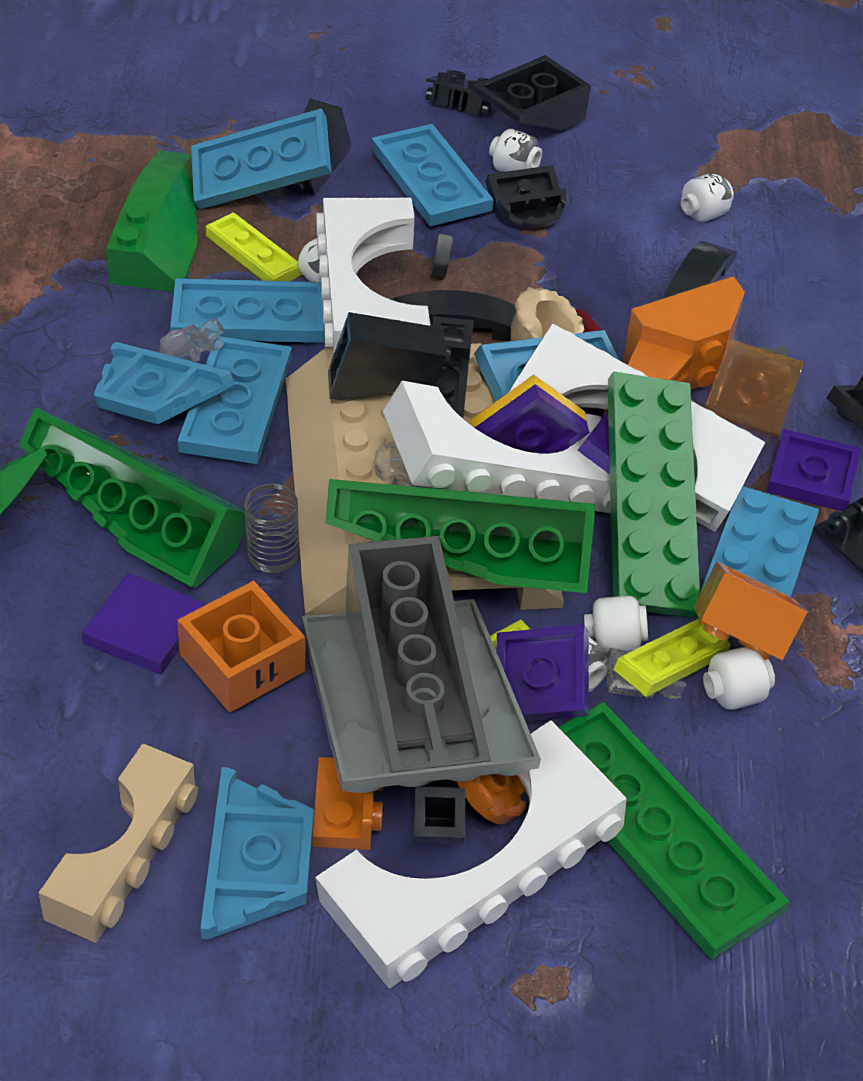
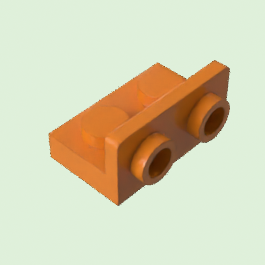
[312,757,383,850]

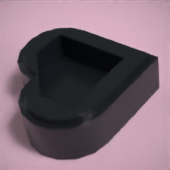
[430,234,453,280]

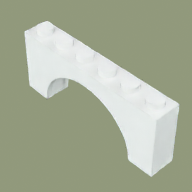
[316,198,430,355]
[510,324,765,532]
[383,381,611,513]
[315,720,627,989]

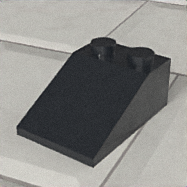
[473,55,591,130]

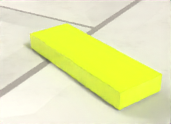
[206,212,302,281]
[613,619,731,697]

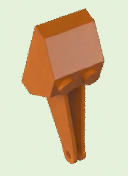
[603,276,745,416]

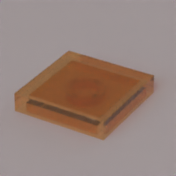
[705,339,804,438]

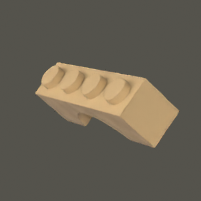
[39,744,198,943]

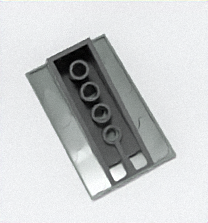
[302,536,541,793]

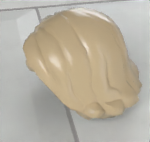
[511,287,585,341]

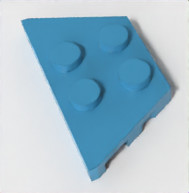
[93,342,234,424]
[200,767,314,940]

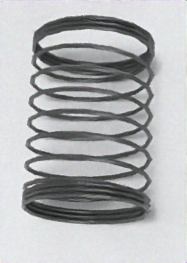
[244,484,299,573]

